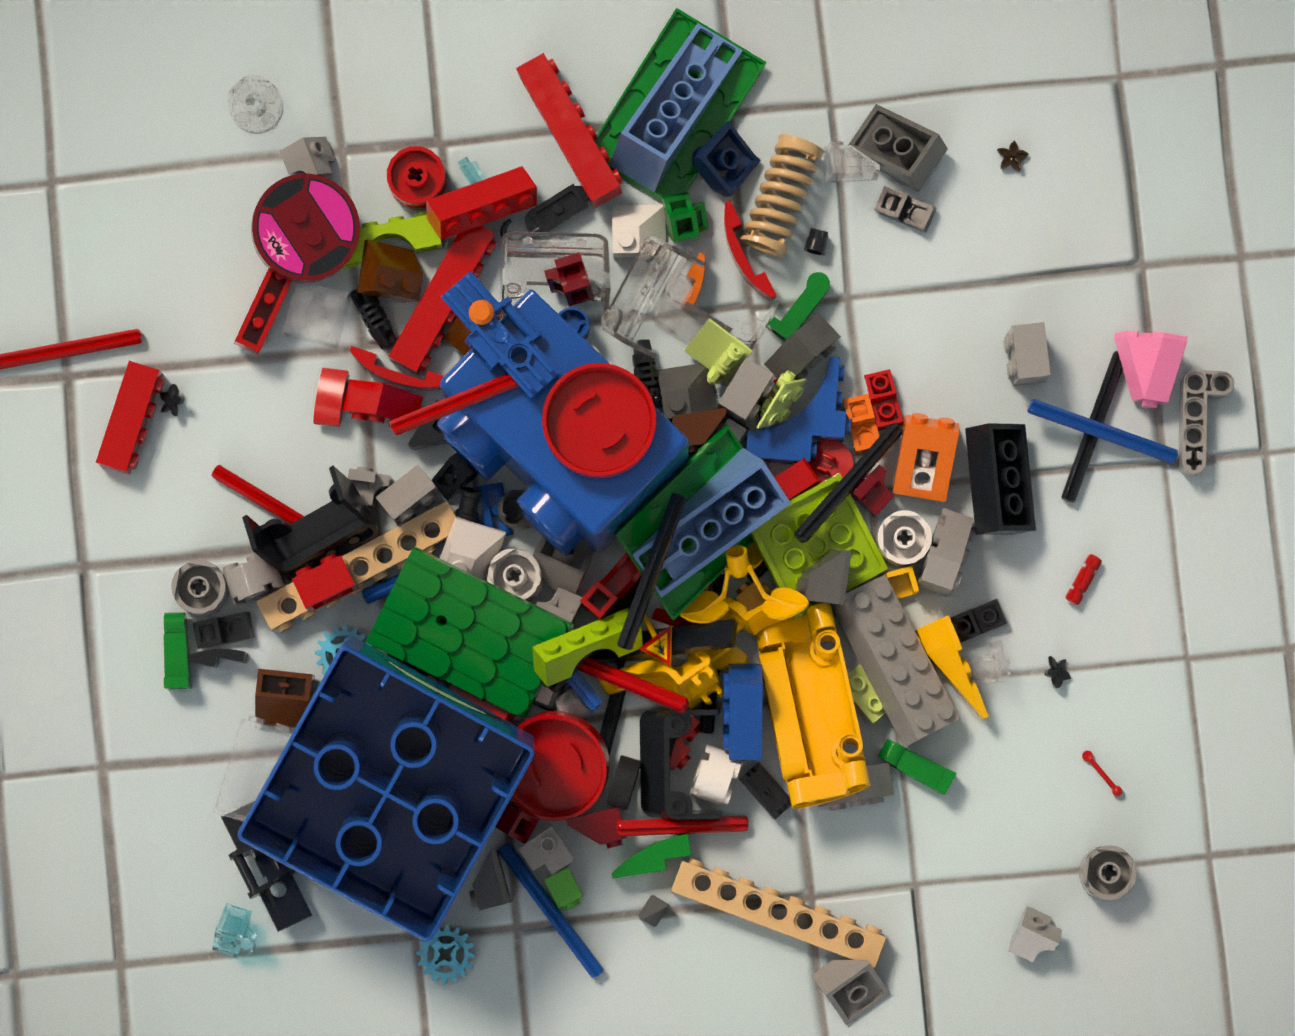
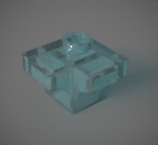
[212,903,258,958]

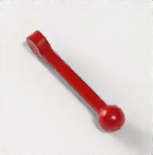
[1082,751,1123,797]

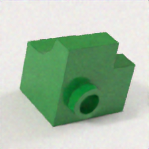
[662,192,709,242]

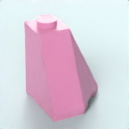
[1114,331,1187,408]

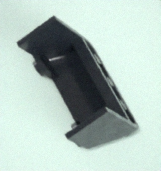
[242,465,379,581]
[640,708,723,819]

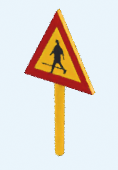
[639,613,672,666]

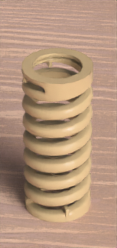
[740,134,824,258]

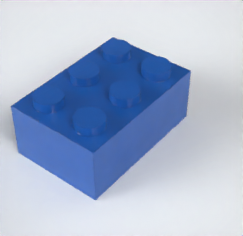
[723,664,763,760]

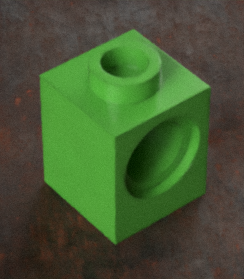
[544,867,583,911]

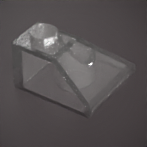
[823,141,880,183]

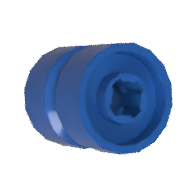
[559,307,590,340]

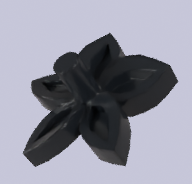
[160,384,185,416]
[1044,656,1071,688]

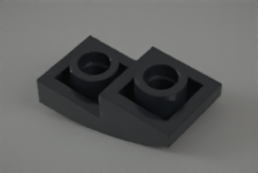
[950,598,1008,643]

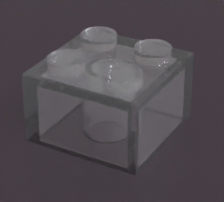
[283,282,351,349]

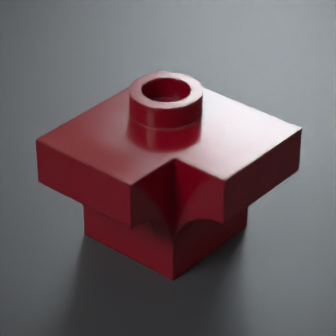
[544,252,595,307]
[851,464,894,518]

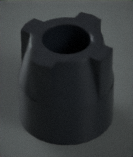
[804,228,828,255]

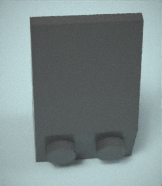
[847,104,948,192]

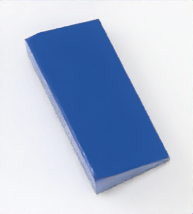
[475,482,513,536]

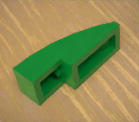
[612,834,691,879]

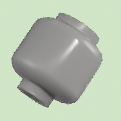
[554,687,594,720]

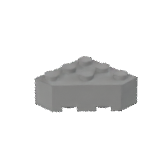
[917,508,975,596]

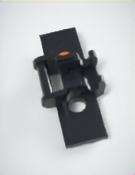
[221,801,312,932]

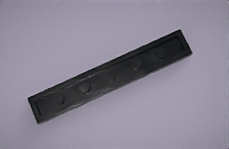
[589,619,738,664]

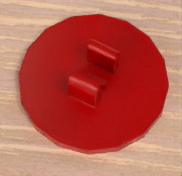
[810,440,854,487]

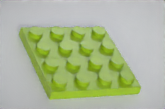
[750,473,888,619]

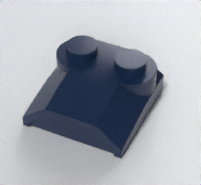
[692,121,761,197]

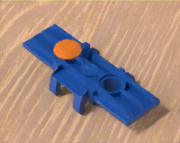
[441,271,560,399]

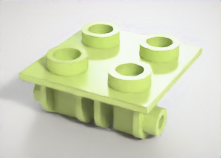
[684,318,752,385]
[757,370,806,429]
[848,664,886,724]

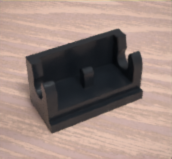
[739,762,791,820]

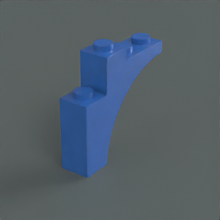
[746,357,851,465]

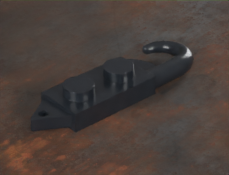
[500,183,589,248]

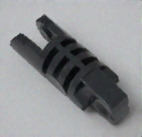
[349,289,397,349]
[632,339,662,407]

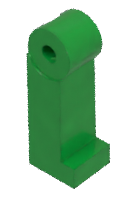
[767,272,830,341]
[164,612,192,689]
[877,739,957,795]

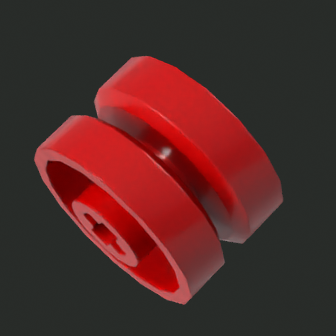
[387,146,447,210]

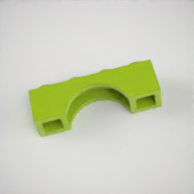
[342,211,443,269]
[532,608,643,687]

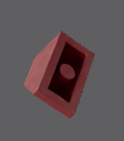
[566,807,627,849]

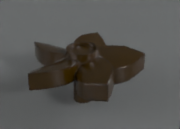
[997,140,1029,172]

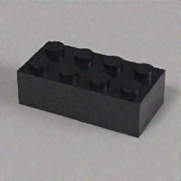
[965,423,1036,535]

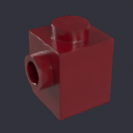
[495,804,538,844]

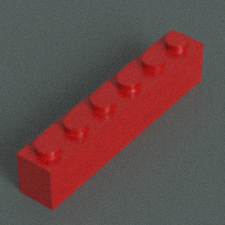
[516,53,624,208]
[388,226,497,375]

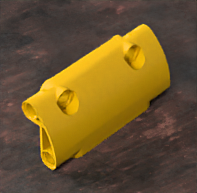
[755,603,871,809]

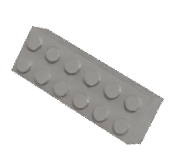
[831,575,960,747]

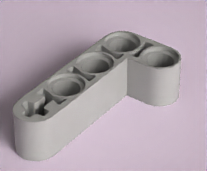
[1178,370,1235,477]

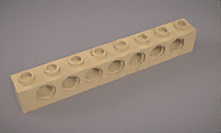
[256,501,456,633]
[671,858,886,968]

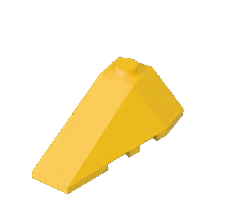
[915,615,989,720]

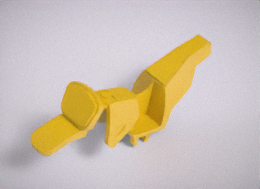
[599,597,786,709]

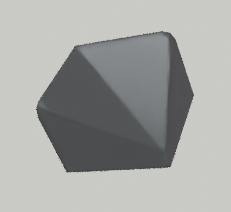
[638,895,670,927]

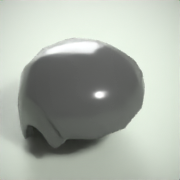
[497,490,532,530]

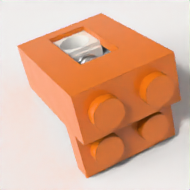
[893,413,959,502]

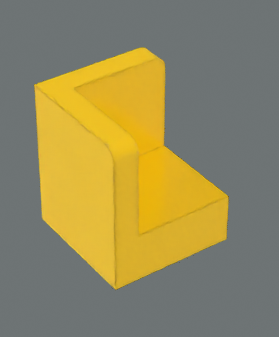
[885,566,919,599]

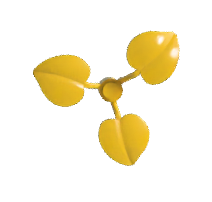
[680,543,809,623]

